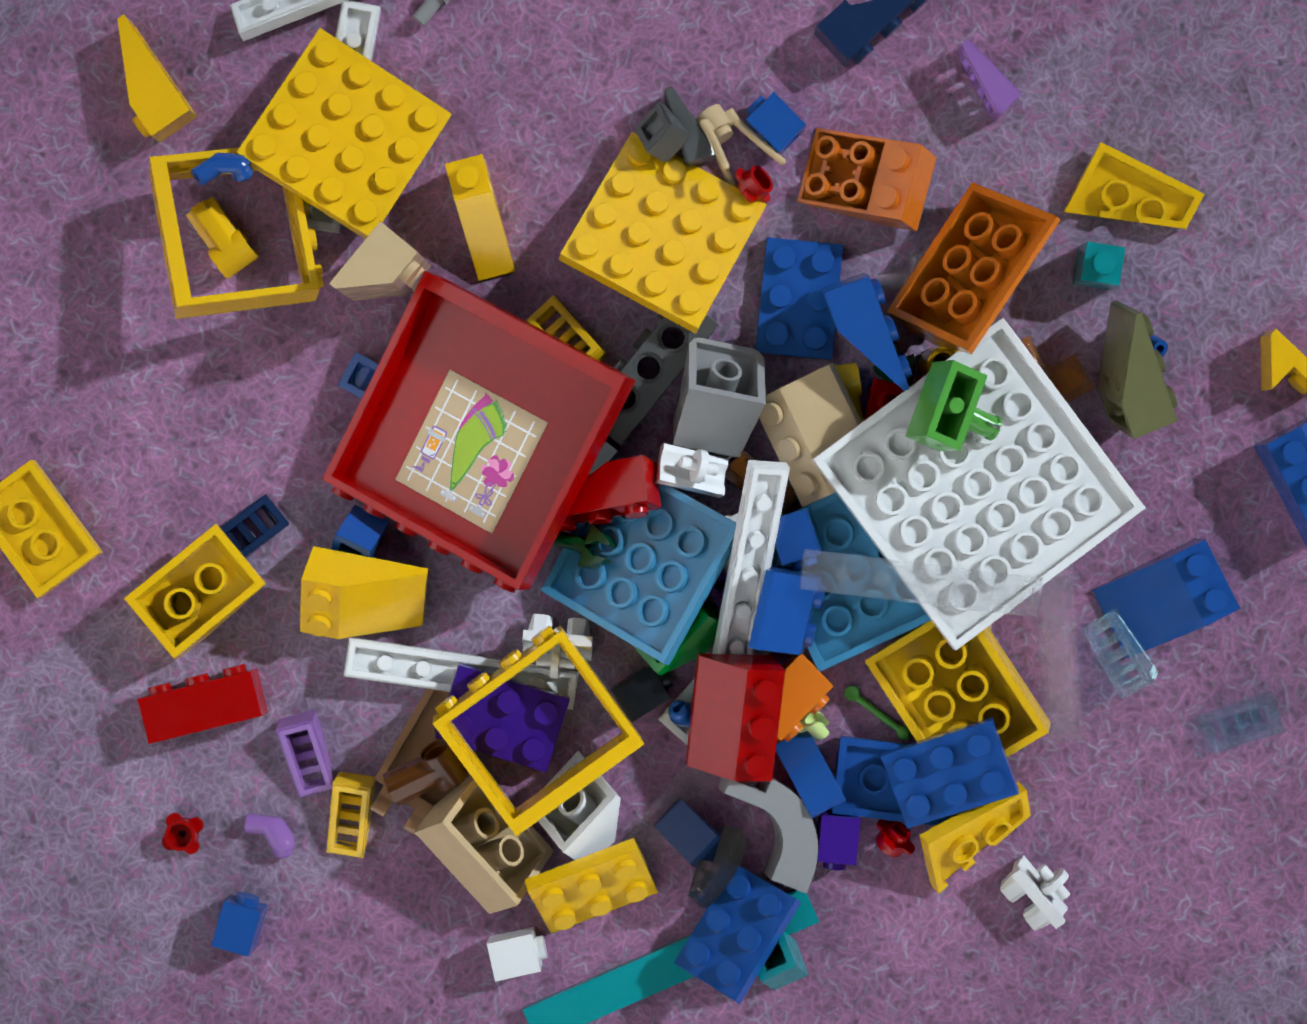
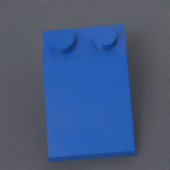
[1092,538,1241,658]

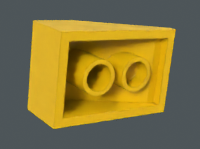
[124,524,266,659]
[300,546,428,639]

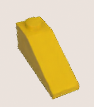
[117,14,198,143]
[445,154,516,282]

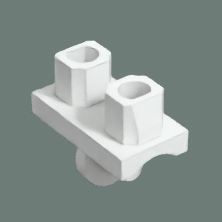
[655,443,729,498]
[522,614,593,679]
[1000,855,1070,931]

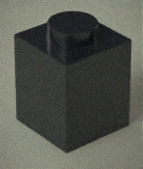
[611,664,673,723]

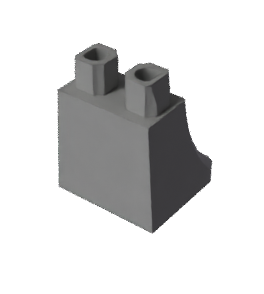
[673,337,766,462]

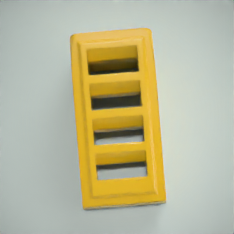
[525,295,608,361]
[326,772,376,858]

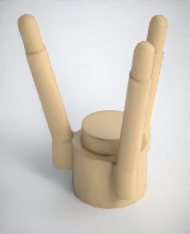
[695,104,786,188]

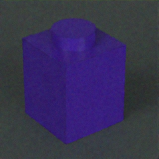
[817,811,861,870]

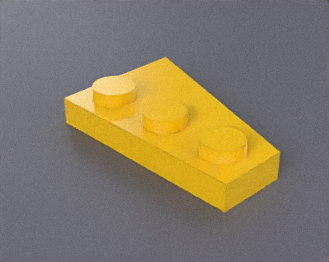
[1063,142,1205,229]
[920,781,1031,894]

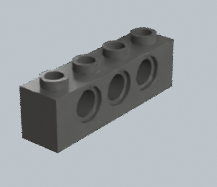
[608,314,719,446]

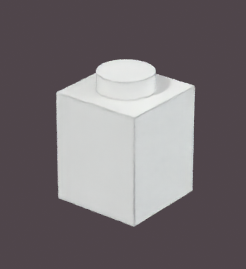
[487,927,548,982]

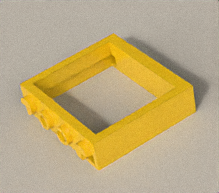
[149,148,324,319]
[433,625,644,836]

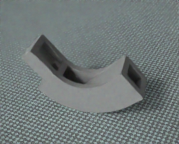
[717,777,818,894]

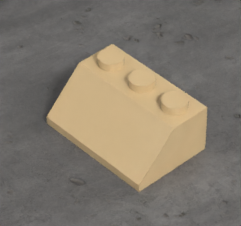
[329,221,431,301]
[759,363,862,507]
[414,775,554,914]

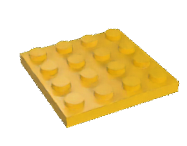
[236,28,452,239]
[559,132,767,334]

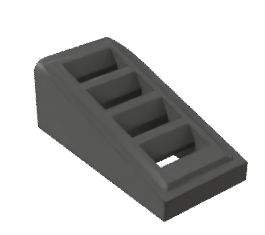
[663,86,716,166]

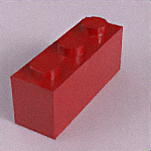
[137,664,268,744]

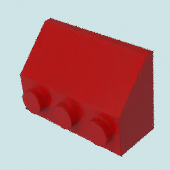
[685,653,785,782]

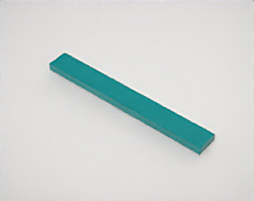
[523,889,819,1024]

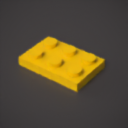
[0,460,103,598]
[525,838,658,934]

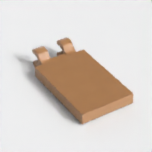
[370,689,479,836]

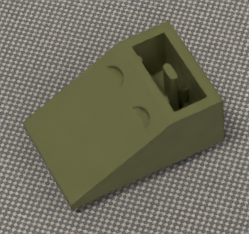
[1097,300,1178,439]

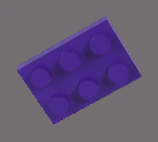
[435,663,570,772]

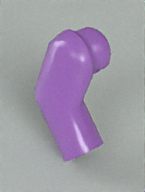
[244,813,295,858]

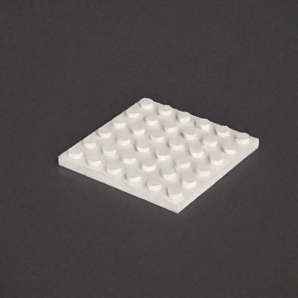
[812,318,1145,650]

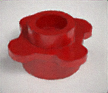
[735,165,773,204]
[162,813,204,855]
[876,819,915,857]

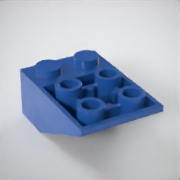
[821,273,913,391]

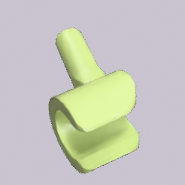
[799,711,829,740]

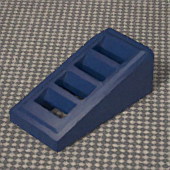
[221,494,289,559]

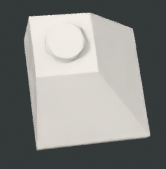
[538,751,621,860]

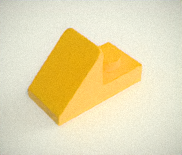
[1260,329,1307,395]

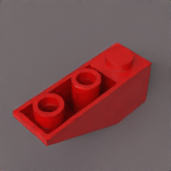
[559,455,661,532]

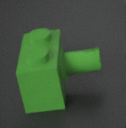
[905,360,1002,451]

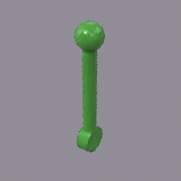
[844,686,911,741]

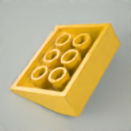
[865,621,1051,757]

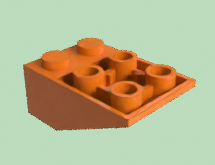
[797,128,937,231]

